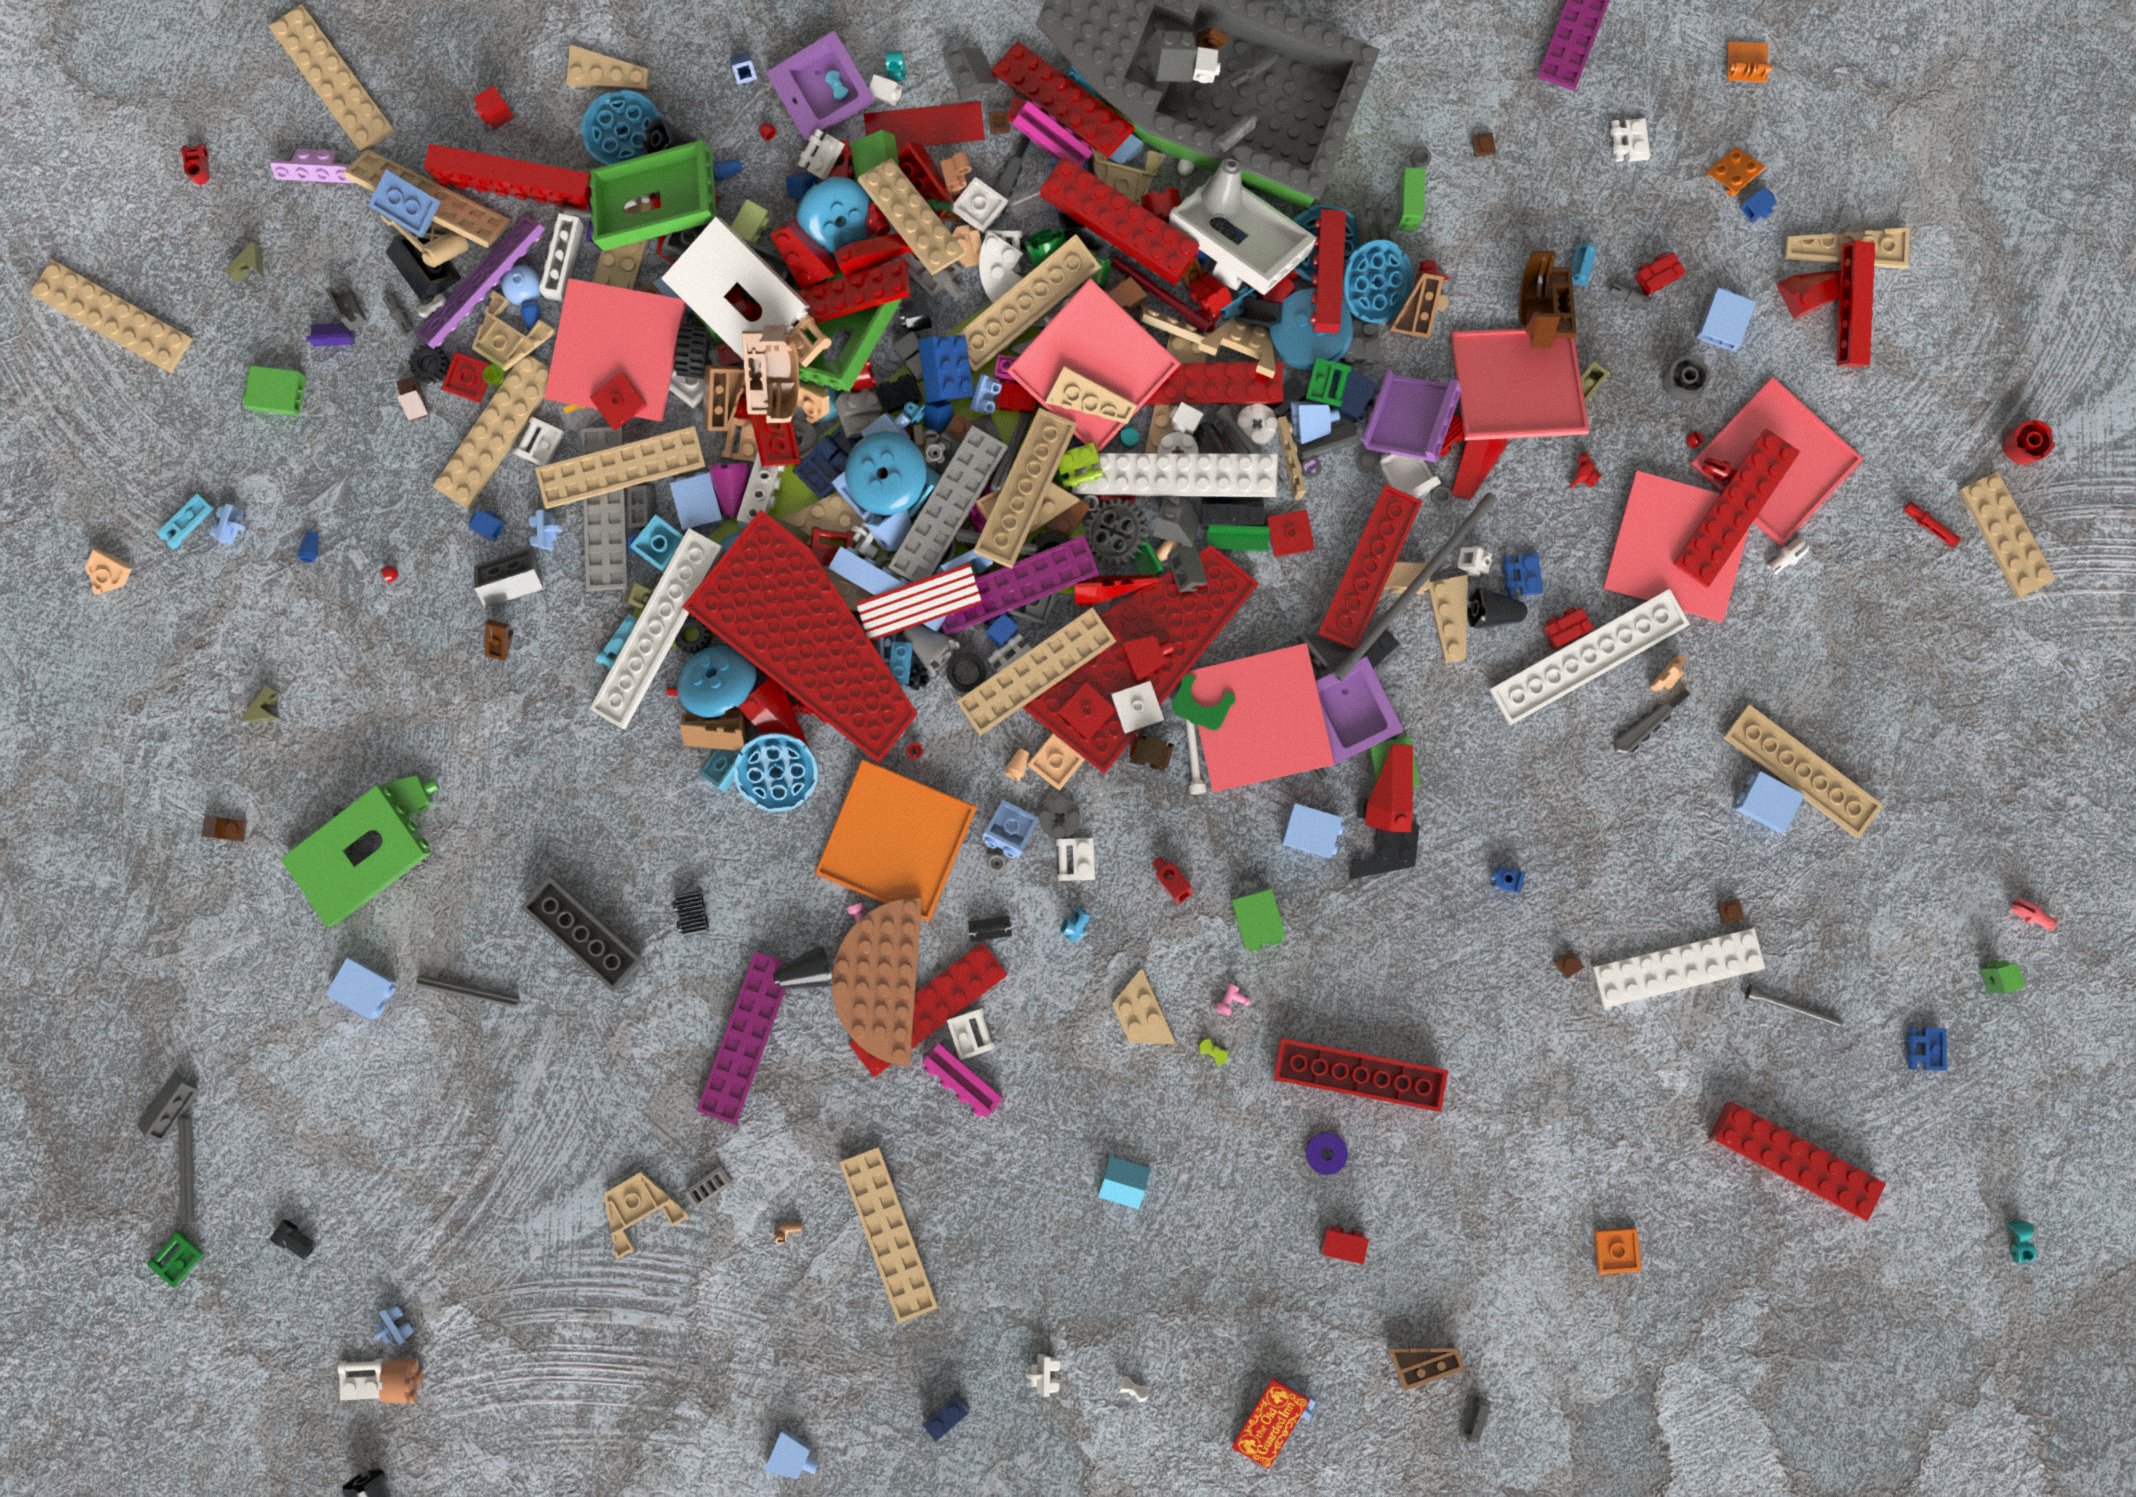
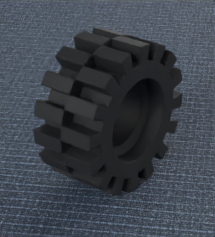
[409,344,450,384]
[674,615,712,654]

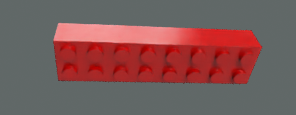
[424,144,592,210]
[1040,156,1200,286]
[1272,1037,1448,1112]
[1708,1101,1886,1221]

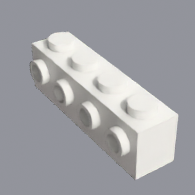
[539,213,584,302]
[737,452,786,529]

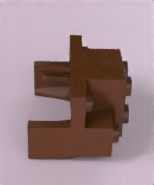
[1518,251,1577,348]

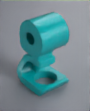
[886,50,906,81]
[1120,422,1139,449]
[2005,1221,2036,1263]

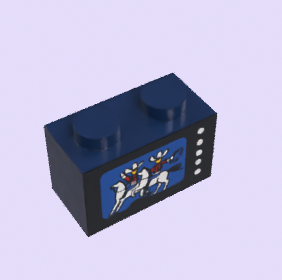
[922,1392,970,1442]

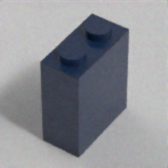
[1326,361,1379,423]

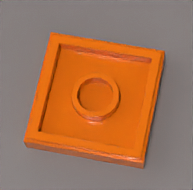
[1593,1227,1641,1274]

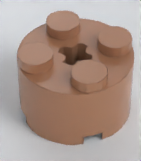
[379,1358,423,1404]

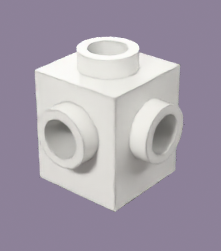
[1458,546,1492,577]

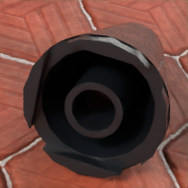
[643,118,698,155]
[1195,422,1236,454]
[1467,588,1528,629]
[772,946,833,989]
[341,1468,388,1497]

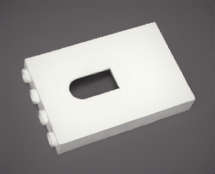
[1169,175,1317,295]
[661,217,810,360]

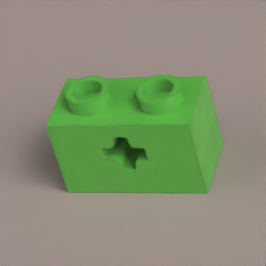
[1980,960,2026,993]

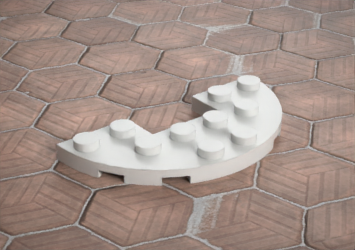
[979,231,1077,327]

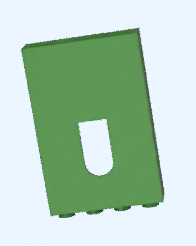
[589,140,716,251]
[799,269,902,391]
[280,785,432,927]

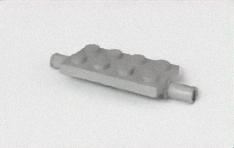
[884,215,965,301]

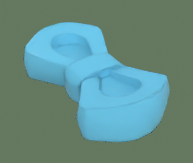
[825,71,849,100]

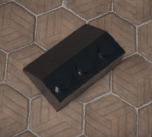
[1058,213,1115,250]
[386,231,461,300]
[1200,496,1264,530]

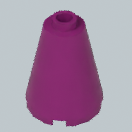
[708,463,750,518]

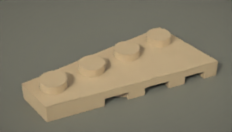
[566,44,649,92]
[1138,305,1212,344]
[1045,365,1137,424]
[1277,416,1306,501]
[1428,575,1468,663]

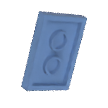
[368,169,441,237]

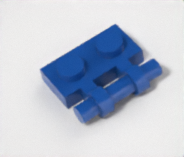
[1502,552,1543,597]
[1906,1027,1947,1071]

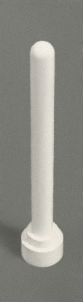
[1185,719,1206,795]

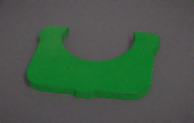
[1172,674,1235,731]

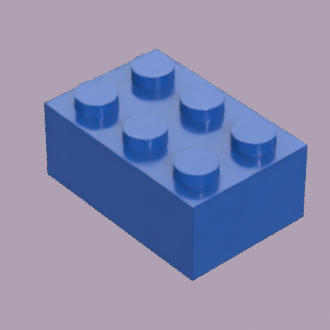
[918,335,974,402]

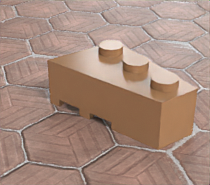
[1389,272,1444,339]
[1107,277,1147,315]
[703,365,745,431]
[680,709,748,751]
[1387,1348,1465,1391]

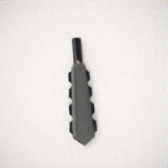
[992,136,1030,219]
[1615,689,1690,754]

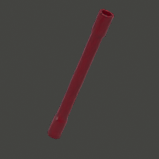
[1111,255,1214,333]

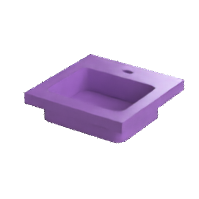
[766,30,875,143]
[1316,656,1404,768]

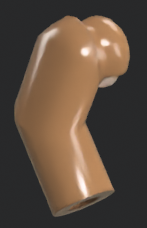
[773,1222,802,1245]

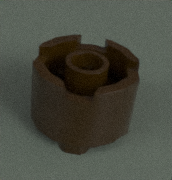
[1128,733,1175,771]

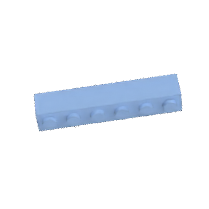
[828,546,947,632]

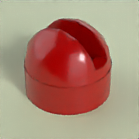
[759,123,777,141]
[1685,431,1704,448]
[380,566,398,584]
[906,743,923,760]

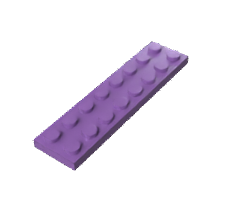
[415,216,545,349]

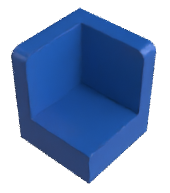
[786,173,818,200]
[923,401,953,432]

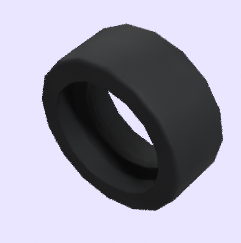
[947,652,986,693]

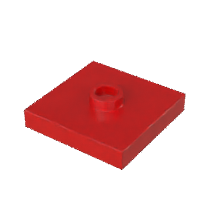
[441,352,495,404]
[590,372,647,431]
[1266,510,1315,558]
[1058,682,1116,740]

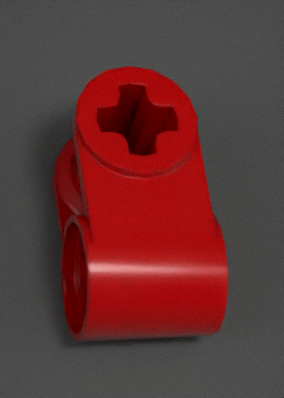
[181,143,210,185]

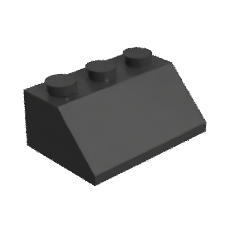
[474,547,543,608]

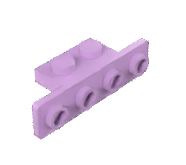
[270,148,355,183]

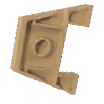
[1090,147,1165,206]
[472,290,556,371]
[1198,317,1276,378]
[603,1171,690,1260]

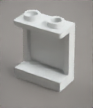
[1378,453,1441,498]

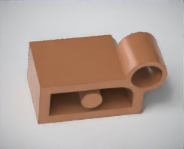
[940,152,972,199]

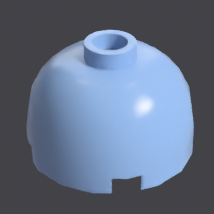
[501,264,542,307]

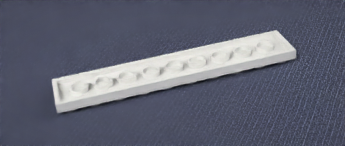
[1072,453,1278,497]
[590,528,725,729]
[1489,589,1690,725]

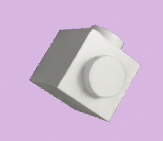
[1193,47,1221,83]
[869,74,902,106]
[1170,402,1203,436]

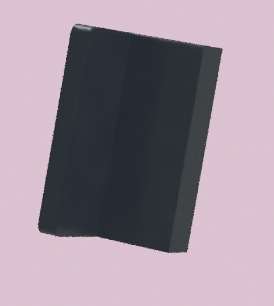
[1235,296,1283,327]
[1265,376,1308,419]

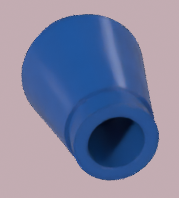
[713,158,743,181]
[520,302,540,333]
[297,531,319,563]

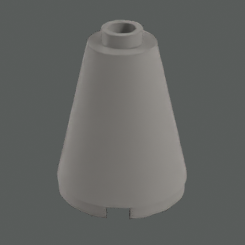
[1201,159,1242,217]
[903,624,960,675]

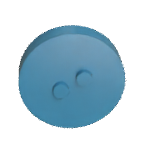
[1270,288,1353,371]

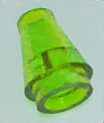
[483,365,505,387]

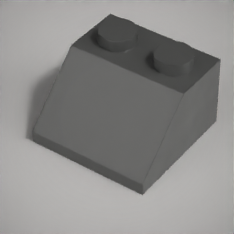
[1146,30,1197,82]
[944,48,998,101]
[1152,496,1201,548]

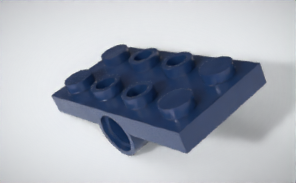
[792,424,864,500]

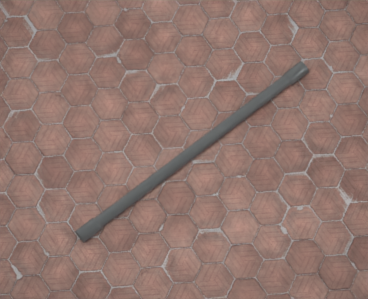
[1333,493,1497,681]

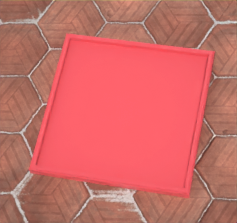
[544,278,686,422]
[1006,278,1181,453]
[1450,328,1589,440]
[1689,376,1864,547]
[1602,471,1749,622]
[1186,643,1335,793]

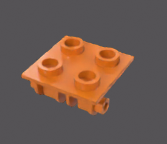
[1727,41,1772,82]
[1706,147,1766,197]

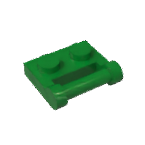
[1306,358,1352,407]
[147,1229,205,1288]

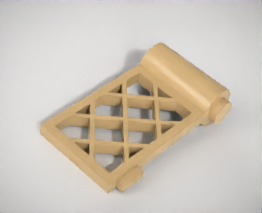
[381,214,468,267]

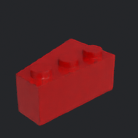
[770,219,840,289]

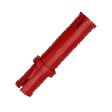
[1902,501,1961,548]

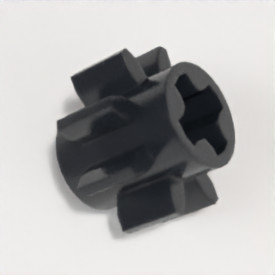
[905,664,929,691]

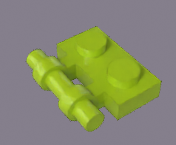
[1059,442,1104,488]

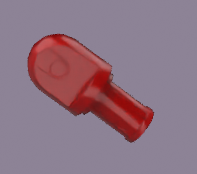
[1701,458,1736,481]

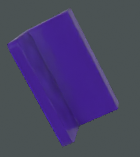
[306,323,355,347]

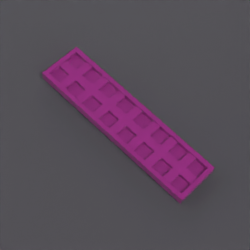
[1537,0,1609,91]
[942,535,1100,636]
[696,951,787,1125]

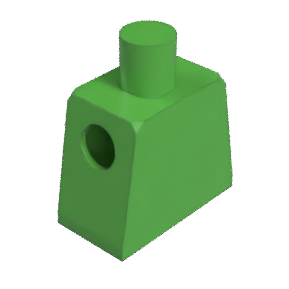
[384,775,440,819]

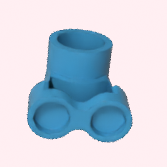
[1060,906,1091,942]

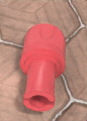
[2010,899,2058,931]

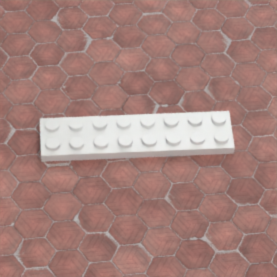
[1592,928,1765,1008]

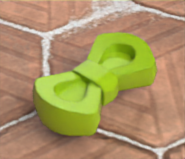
[1199,1038,1228,1066]

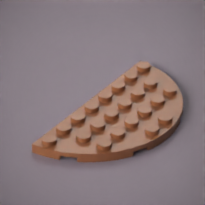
[832,898,922,1067]

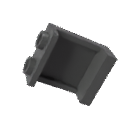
[1297,615,1364,670]

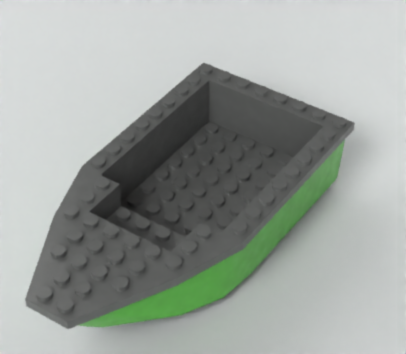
[1036,0,1381,210]

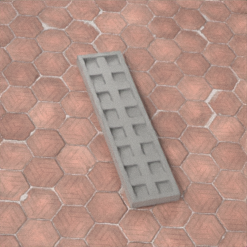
[581,426,629,591]
[888,426,1008,582]

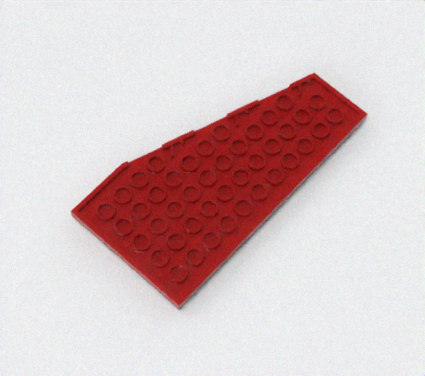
[682,510,918,763]
[1022,545,1259,775]

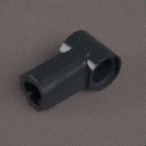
[270,1219,316,1260]

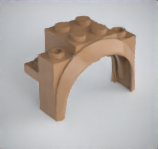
[742,325,799,423]

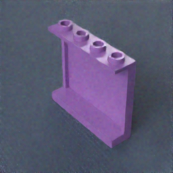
[1362,368,1462,462]

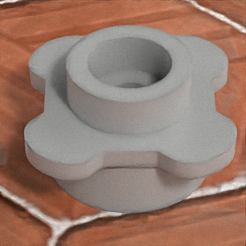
[925,443,946,464]
[987,853,1007,874]

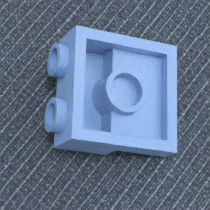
[982,799,1039,858]

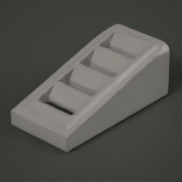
[684,1166,733,1210]

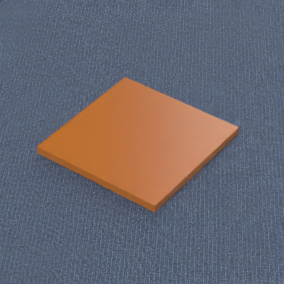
[814,759,978,922]

